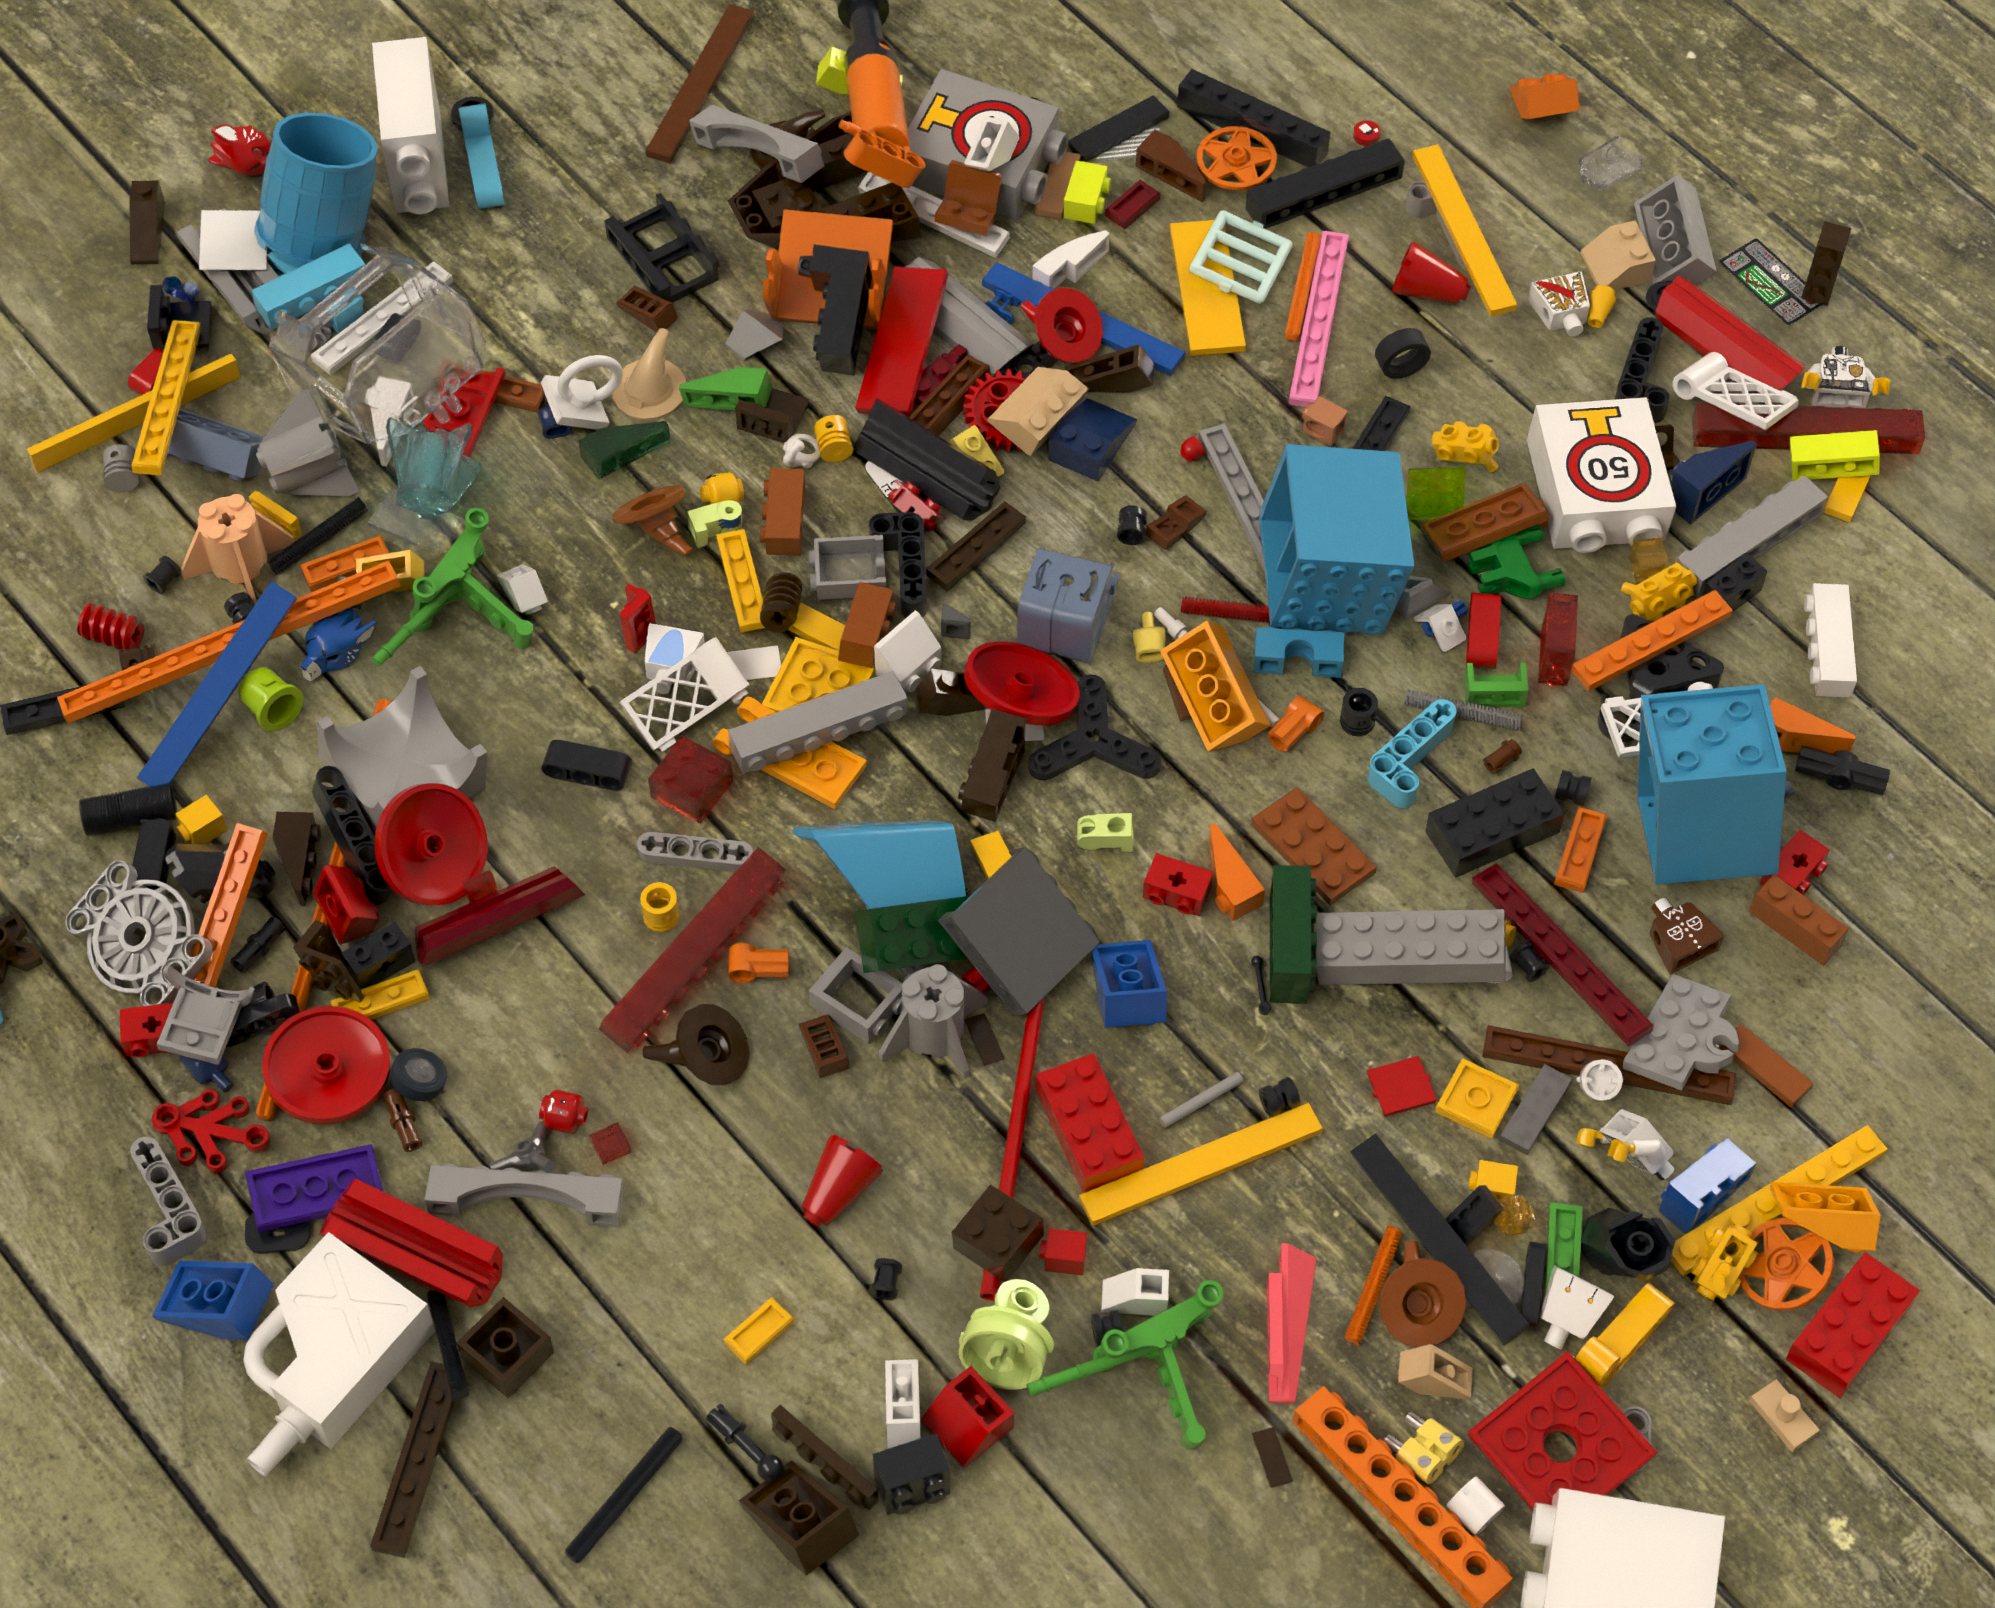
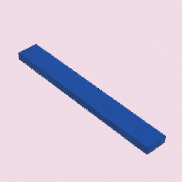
[982,262,1185,376]
[137,581,297,786]

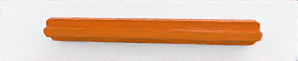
[1285,231,1321,342]

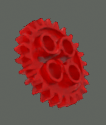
[963,369,1028,453]

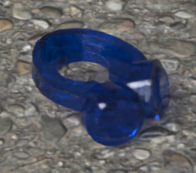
[162,276,199,302]

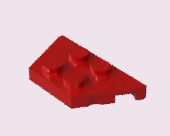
[423,367,506,464]

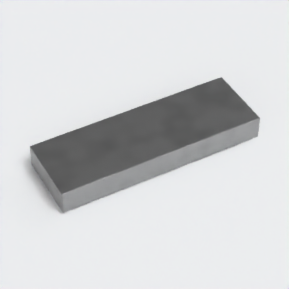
[1499,1064,1572,1155]

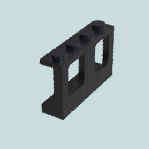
[604,193,720,303]

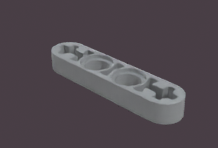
[637,832,754,872]

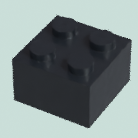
[873,1433,950,1515]

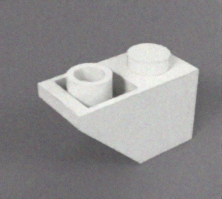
[1101,1268,1169,1316]

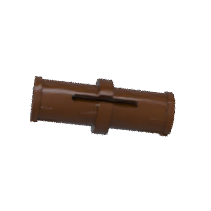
[383,1089,423,1152]

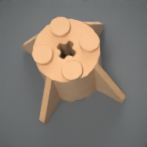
[180,494,294,604]

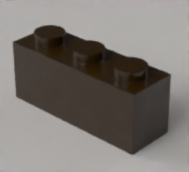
[1801,221,1852,306]

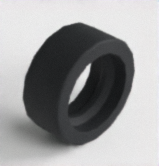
[1375,328,1431,379]

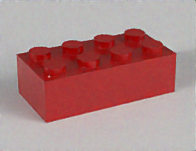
[1035,1053,1144,1193]
[1785,1252,1920,1399]

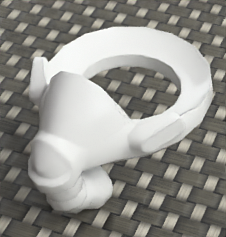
[783,434,820,468]

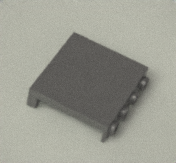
[938,847,1100,1016]

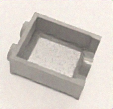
[809,535,886,602]

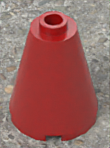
[1391,241,1471,304]
[801,1134,883,1227]

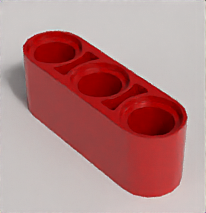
[1466,593,1501,669]

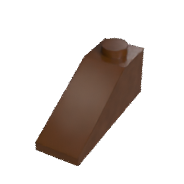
[1136,129,1206,202]

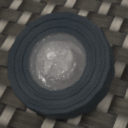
[390,1048,448,1102]

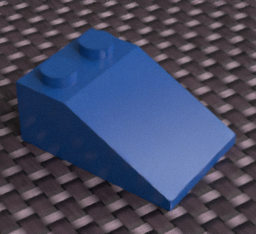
[1090,940,1167,1028]
[152,1261,274,1340]

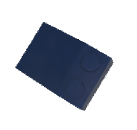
[1048,398,1137,482]
[1670,441,1757,525]

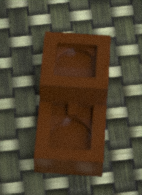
[1146,495,1207,550]

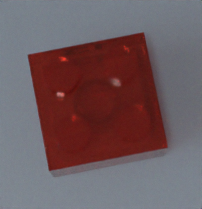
[648,735,734,824]

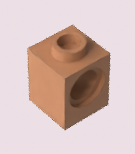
[1302,396,1348,446]

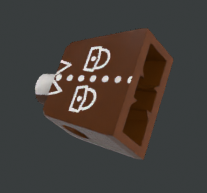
[1650,898,1724,975]

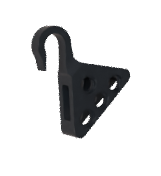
[1598,614,1724,742]

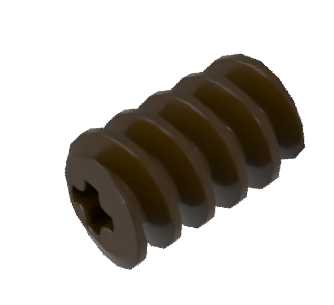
[760,572,803,633]

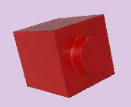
[1039,1228,1087,1275]

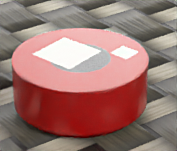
[1353,120,1381,146]

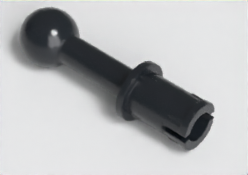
[706,1404,784,1481]

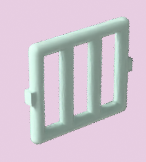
[1189,211,1293,304]

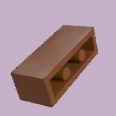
[760,468,805,555]
[838,582,896,668]
[1749,875,1849,966]

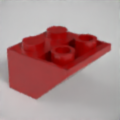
[921,1366,1014,1469]

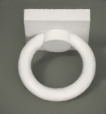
[540,355,623,430]

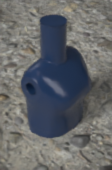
[538,398,572,439]
[179,1055,234,1093]

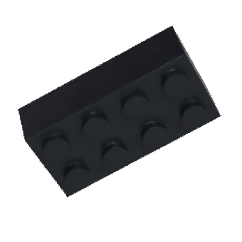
[1425,768,1564,878]

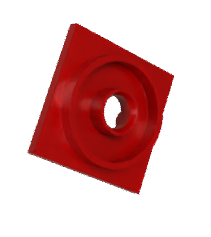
[1467,1351,1658,1512]

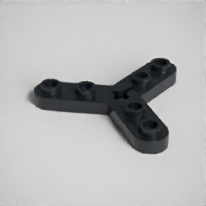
[1028,674,1161,781]

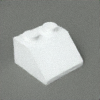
[874,610,942,694]

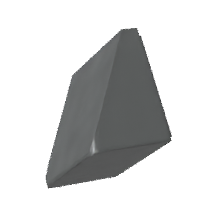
[941,604,971,639]

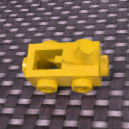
[1431,421,1500,473]
[1621,563,1697,621]
[1691,1224,1757,1301]

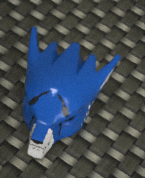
[300,607,377,681]

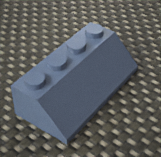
[167,409,264,481]

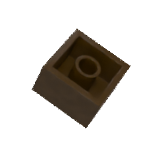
[951,1184,1044,1283]
[457,1297,554,1398]

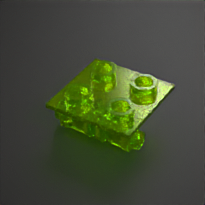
[1405,466,1466,520]

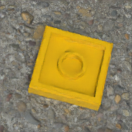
[1435,1058,1519,1139]

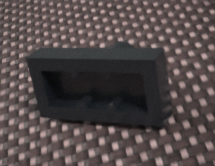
[1445,1185,1504,1246]

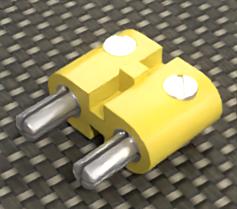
[1384,1412,1464,1484]

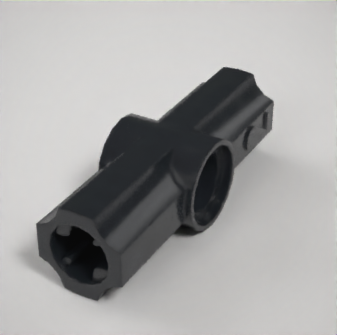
[1795,745,1890,796]

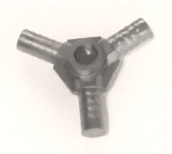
[490,1121,555,1173]

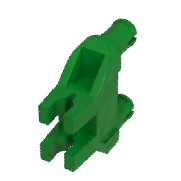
[1467,524,1566,599]

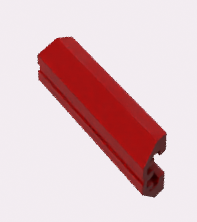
[1656,276,1805,394]
[319,1179,503,1308]

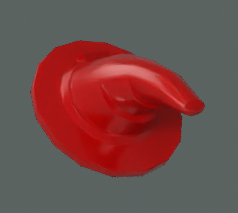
[1021,287,1103,363]

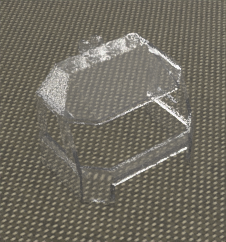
[268,243,486,444]

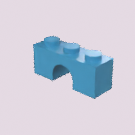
[1253,627,1344,678]

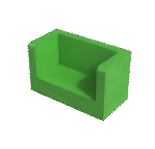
[1463,662,1529,707]

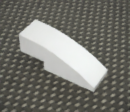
[1033,230,1110,289]

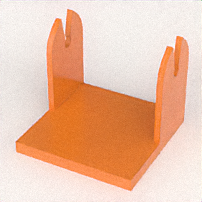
[763,210,893,329]

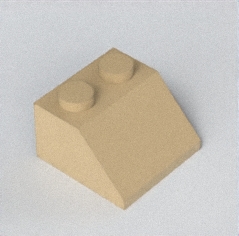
[1580,220,1656,290]

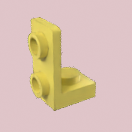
[948,425,1005,477]

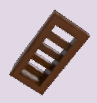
[616,286,678,332]
[799,1014,849,1078]

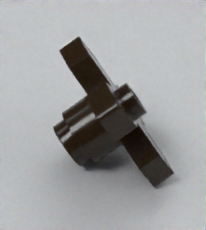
[0,912,43,984]

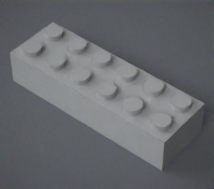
[1316,909,1506,985]

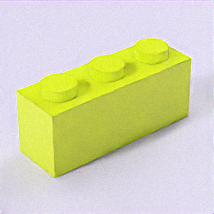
[1790,430,1880,481]

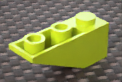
[816,46,903,95]

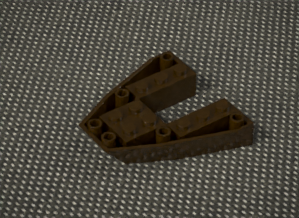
[728,111,922,249]

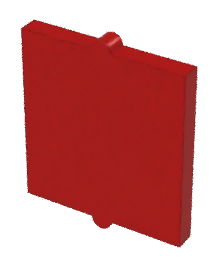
[1367,1056,1437,1117]

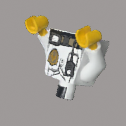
[1801,346,1890,410]
[1576,1109,1674,1180]

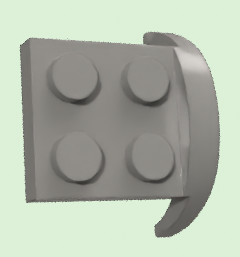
[157,965,255,1065]

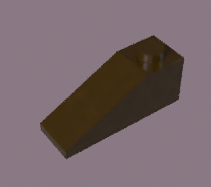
[129,180,165,265]
[1065,344,1154,393]

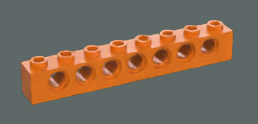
[1292,1386,1513,1608]

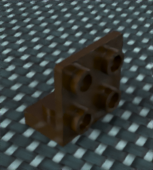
[735,388,809,443]
[293,920,365,1002]

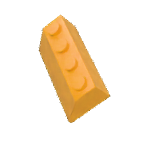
[1160,620,1271,752]

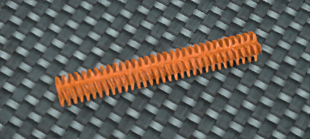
[1345,1225,1403,1346]

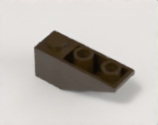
[915,669,989,716]
[272,811,321,906]

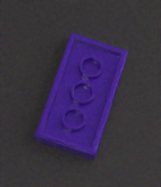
[245,1144,384,1232]

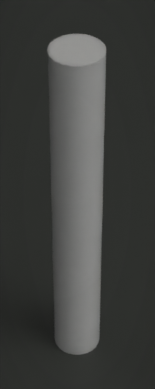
[1159,1072,1244,1128]

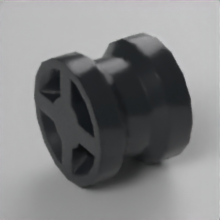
[1091,1310,1122,1347]

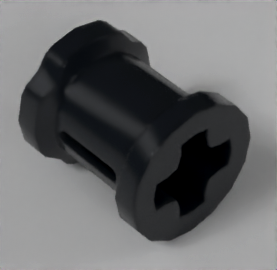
[143,556,182,594]
[1509,941,1550,982]
[868,1258,903,1300]

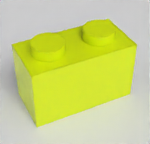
[1063,161,1111,224]

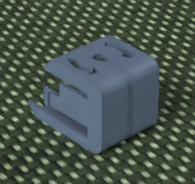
[1017,547,1120,663]

